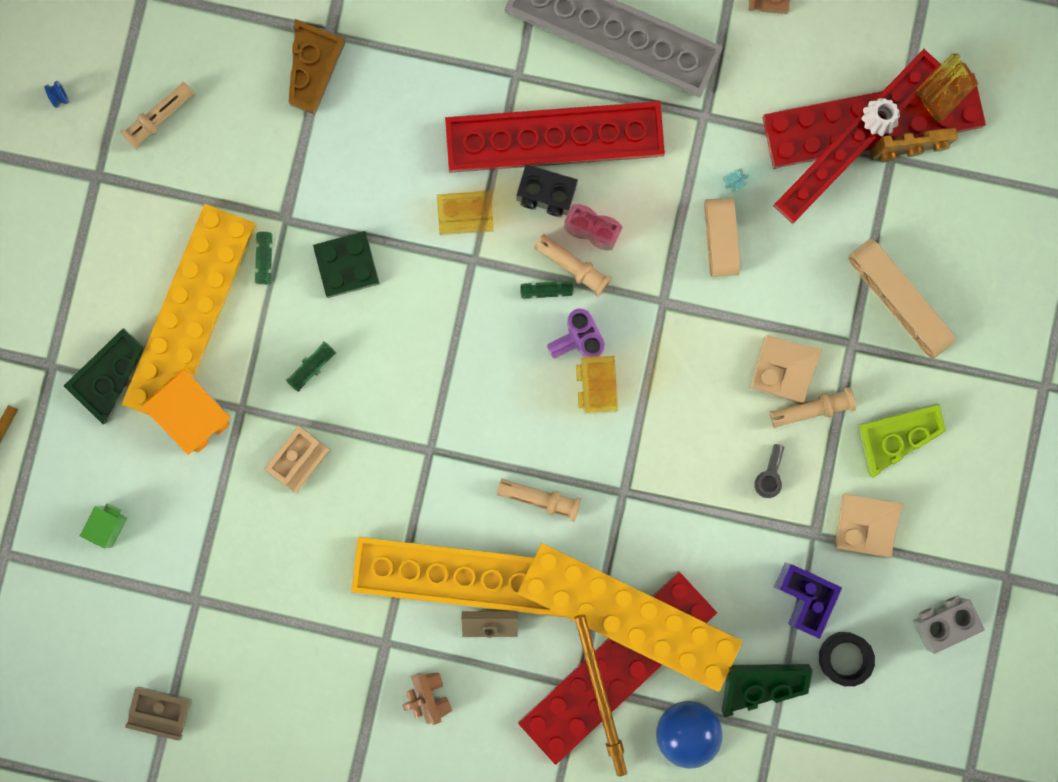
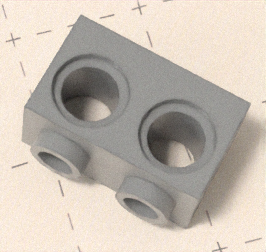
[913,596,985,654]

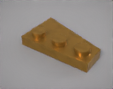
[289,19,346,115]
[869,128,958,162]

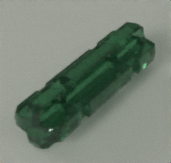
[255,231,273,285]
[520,281,573,299]

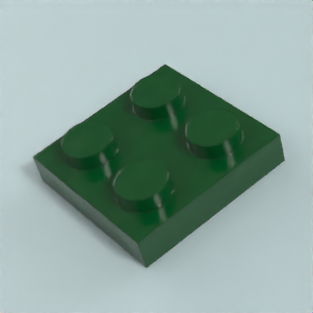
[313,231,380,298]

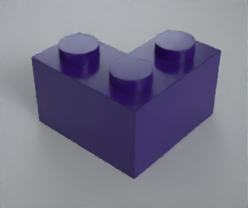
[774,562,842,639]

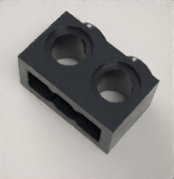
[516,164,578,217]

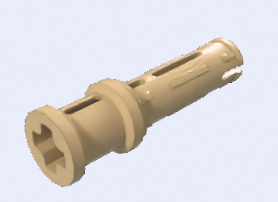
[120,81,195,150]
[534,234,612,297]
[770,387,856,429]
[497,478,581,522]

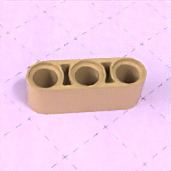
[704,197,740,277]

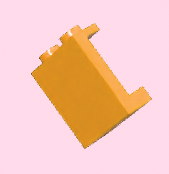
[142,366,231,455]

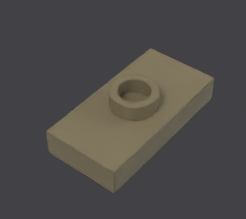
[462,611,518,638]

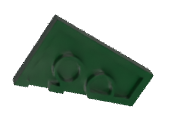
[63,328,144,425]
[722,664,813,718]

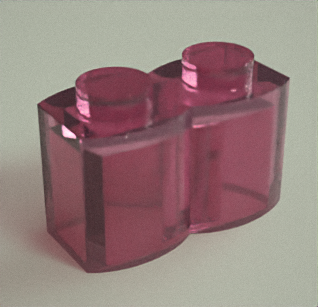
[564,204,623,251]

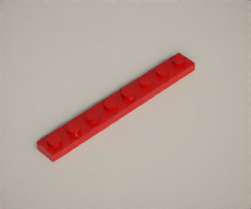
[773,49,944,224]

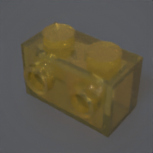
[576,356,618,414]

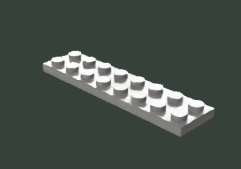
[505,0,723,98]

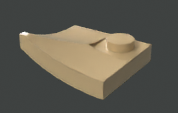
[750,335,822,404]
[834,494,903,558]

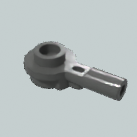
[754,444,784,498]

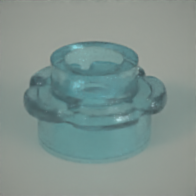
[722,168,749,192]

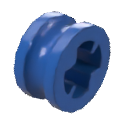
[44,80,69,108]

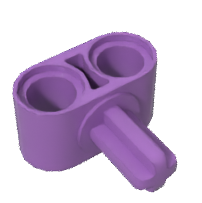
[547,308,605,360]

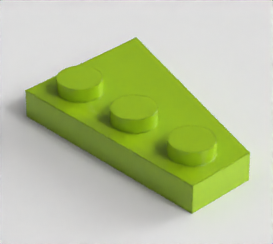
[857,403,946,478]

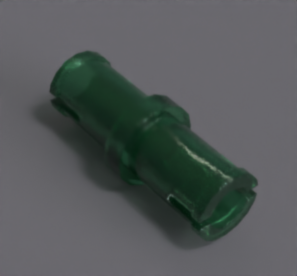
[286,341,337,392]

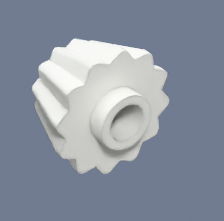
[861,98,900,136]

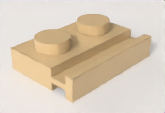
[264,425,330,493]

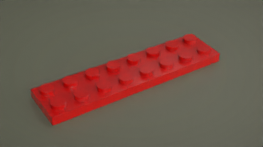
[762,73,986,169]
[445,101,665,173]
[518,572,717,765]

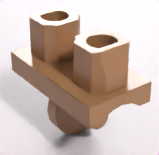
[402,673,452,725]

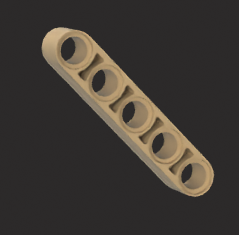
[848,239,956,359]

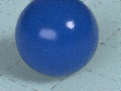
[656,701,723,769]

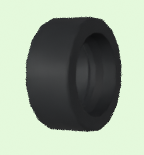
[819,632,875,687]

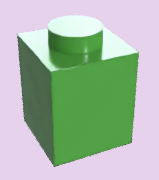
[80,504,127,549]

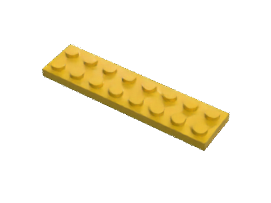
[122,203,256,415]
[351,537,564,617]
[517,543,743,692]

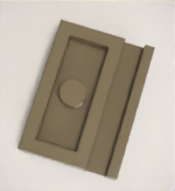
[125,686,192,741]

